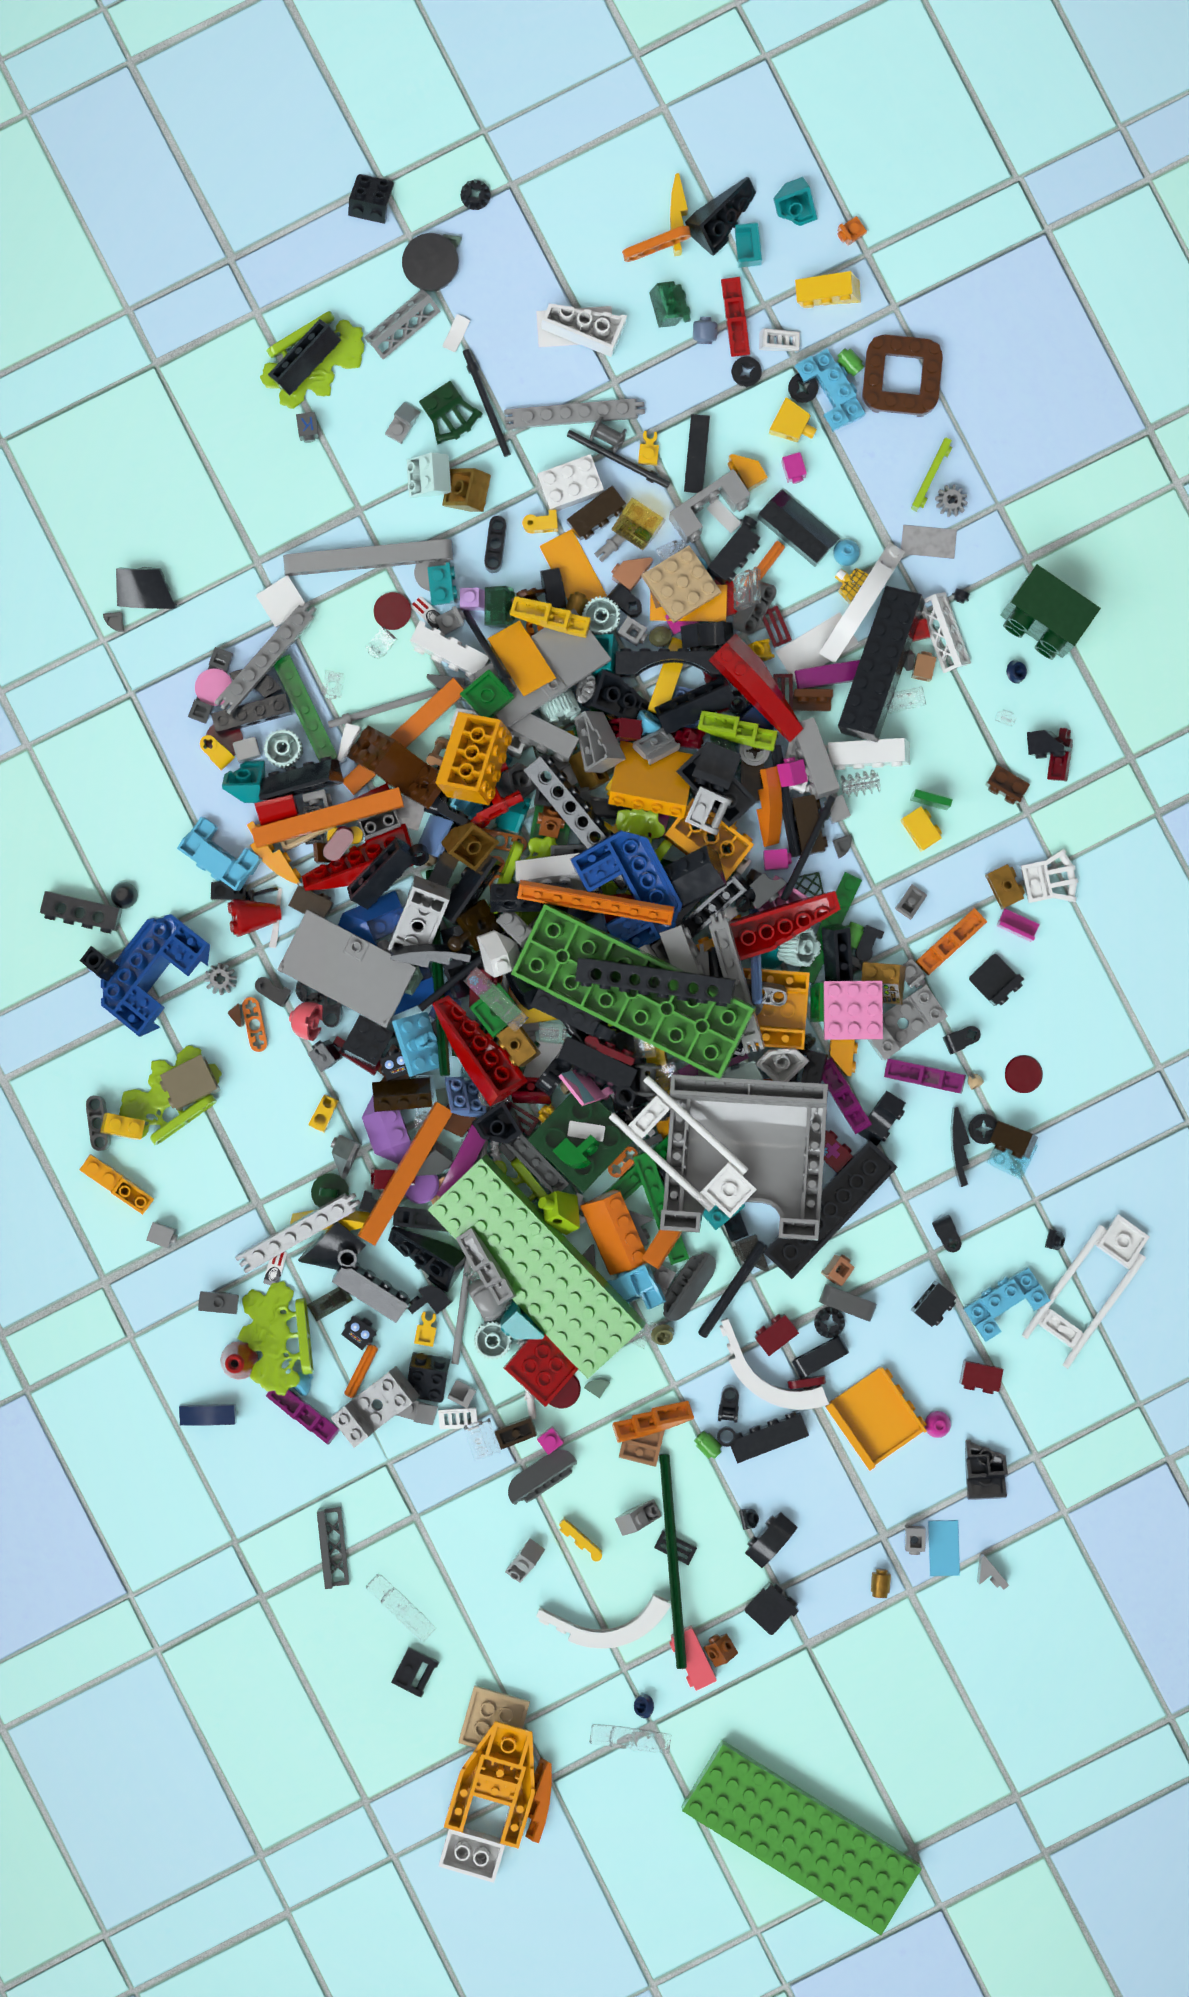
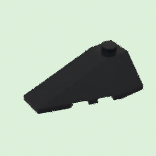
[685,177,756,256]

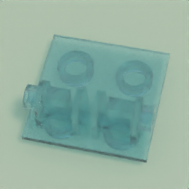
[987,1144,1038,1180]

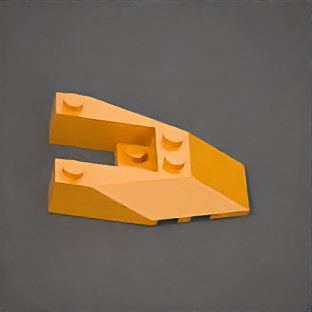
[444,1721,535,1849]

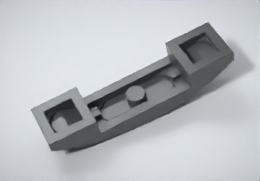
[188,647,233,724]

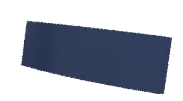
[179,1404,237,1426]

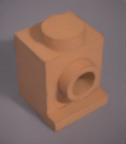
[821,1254,855,1286]

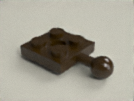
[448,899,503,952]

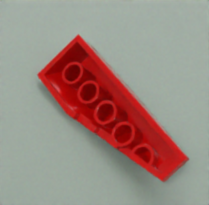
[709,633,804,742]
[301,823,418,891]
[729,891,840,961]
[432,995,527,1107]

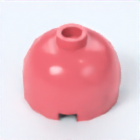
[289,1002,323,1041]

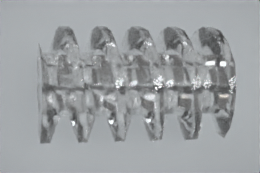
[839,769,881,799]

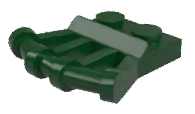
[419,381,483,445]

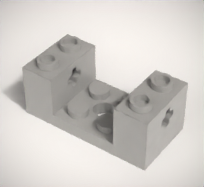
[669,469,751,544]
[387,876,451,967]
[867,985,948,1061]
[330,1366,420,1448]

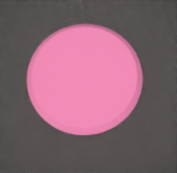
[195,668,232,706]

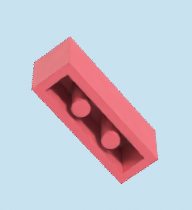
[669,1625,717,1691]

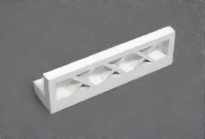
[922,592,971,673]

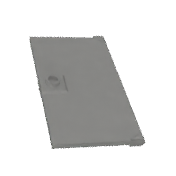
[468,608,611,729]
[277,910,417,1028]

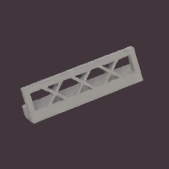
[364,289,441,360]

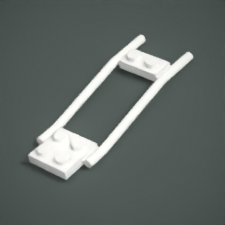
[609,1075,757,1218]
[1021,1214,1150,1369]

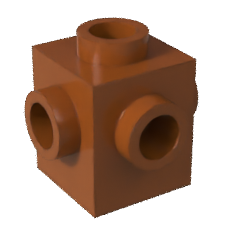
[537,806,565,838]
[703,1633,738,1667]

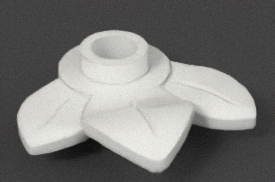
[708,905,739,931]

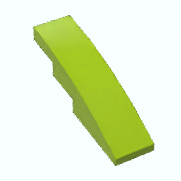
[698,711,778,751]

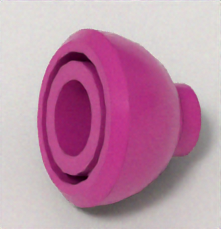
[925,1411,951,1438]

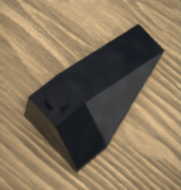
[582,669,659,720]
[388,1226,466,1293]

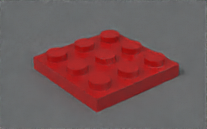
[503,1334,578,1407]

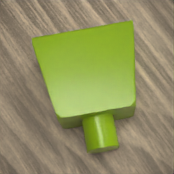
[538,1191,580,1235]

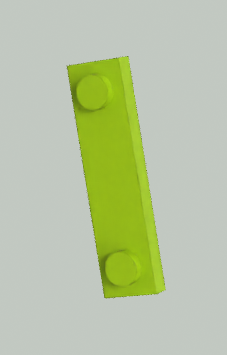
[911,437,953,512]

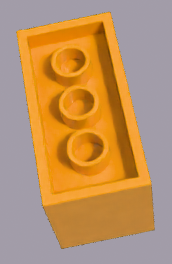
[435,712,512,805]
[664,798,754,882]

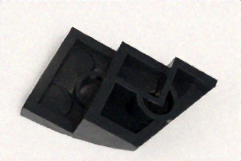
[116,567,177,609]
[298,1221,366,1270]
[965,1440,1008,1500]

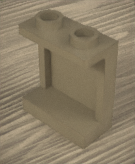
[160,1055,221,1111]

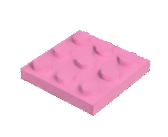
[823,981,883,1040]

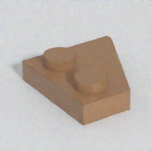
[618,1430,665,1467]

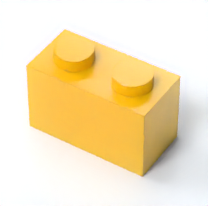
[900,806,942,852]
[100,1113,145,1140]

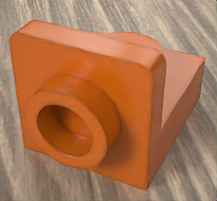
[837,216,867,246]

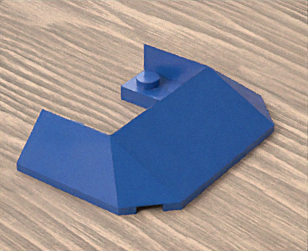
[570,830,682,948]
[338,890,434,1016]
[100,914,210,1037]

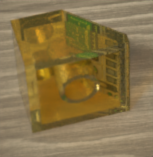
[611,497,666,551]

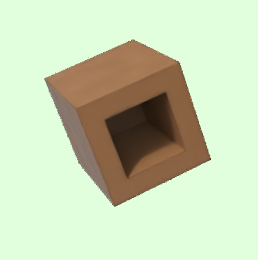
[911,651,937,682]

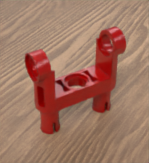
[471,762,524,829]

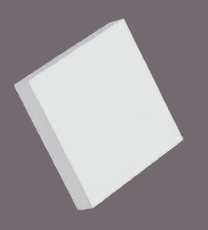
[255,575,305,628]

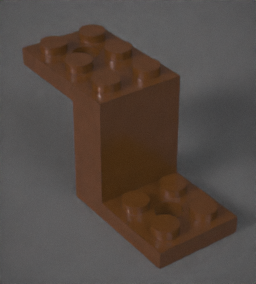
[347,725,441,809]

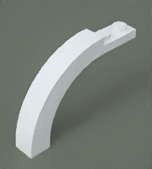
[819,542,905,663]
[719,1318,829,1410]
[536,1593,671,1649]

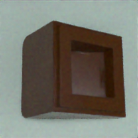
[313,843,331,864]
[227,1003,244,1028]

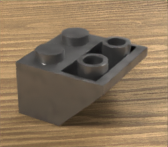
[358,810,401,840]

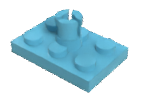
[392,1011,439,1077]

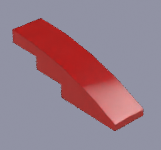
[721,277,750,357]

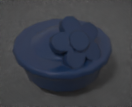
[1006,660,1027,684]
[634,1694,654,1719]

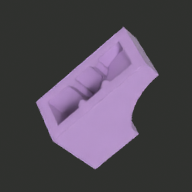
[460,588,499,611]

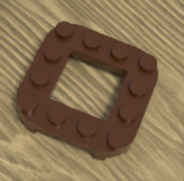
[862,335,943,417]

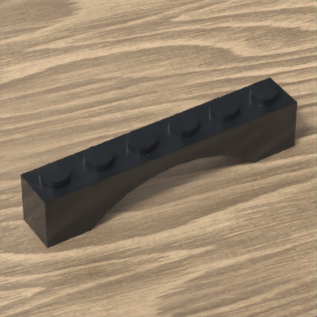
[616,648,723,678]
[534,788,648,820]

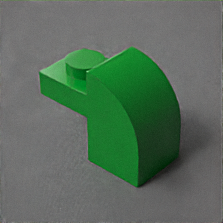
[553,1135,600,1169]

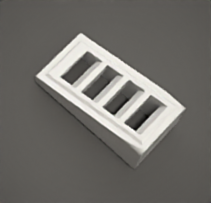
[759,328,800,351]
[337,723,362,763]
[438,1407,478,1430]

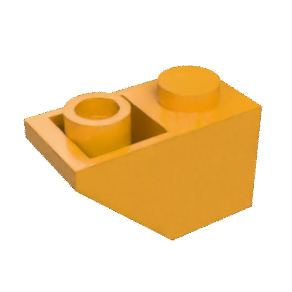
[727,454,768,491]
[829,1040,858,1077]

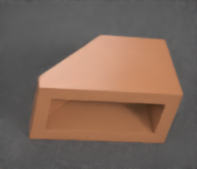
[611,557,653,592]

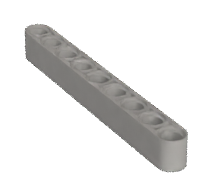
[283,539,453,576]

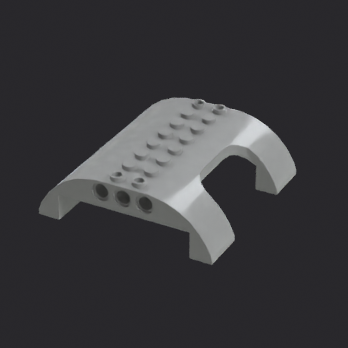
[660,1075,828,1241]

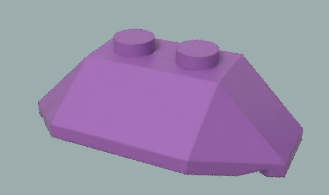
[362,1095,412,1165]

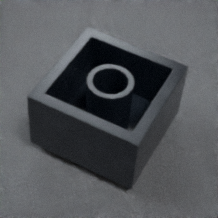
[341,1015,394,1070]
[911,1280,957,1327]

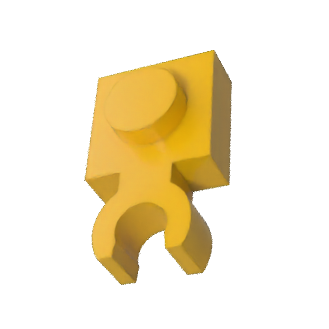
[638,431,659,466]
[537,1104,555,1123]
[414,1311,437,1347]

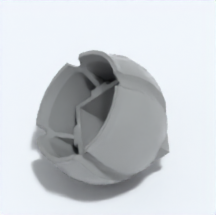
[467,1278,510,1323]

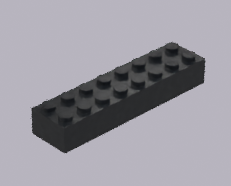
[838,586,925,743]
[764,1140,898,1279]

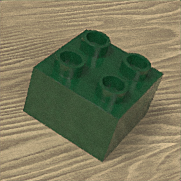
[1000,564,1101,660]
[527,1093,632,1193]

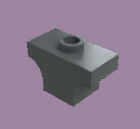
[749,873,787,909]
[198,1291,239,1314]

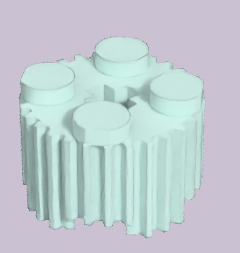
[582,596,621,635]
[538,689,581,730]
[263,729,303,769]
[777,928,821,967]
[473,1320,512,1360]

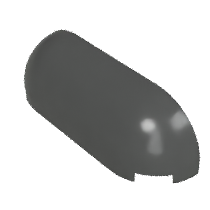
[663,1252,716,1321]
[508,1450,577,1505]

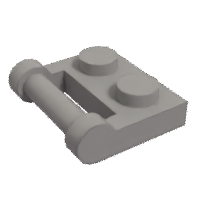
[685,785,733,835]

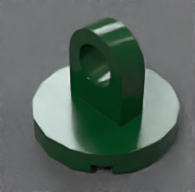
[311,1173,350,1208]

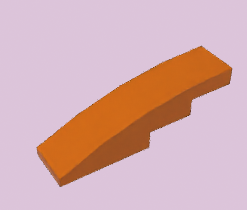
[756,766,782,847]
[915,908,987,975]
[612,1401,694,1443]
[525,1758,552,1844]

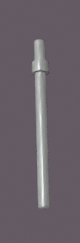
[327,688,438,728]

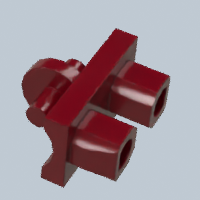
[671,727,706,749]

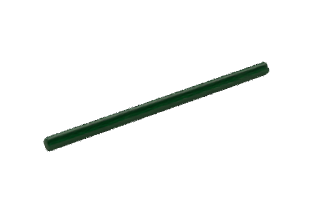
[426,870,450,1077]
[659,1454,687,1669]

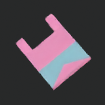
[559,1069,614,1106]

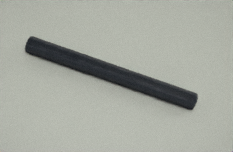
[771,744,801,857]
[698,1241,767,1338]

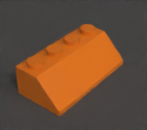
[580,1189,647,1275]

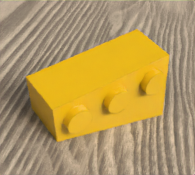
[795,271,861,308]

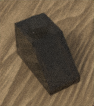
[732,1234,770,1272]
[307,1287,353,1322]

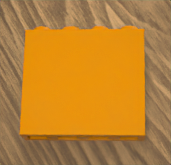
[608,741,694,818]
[825,1366,927,1471]

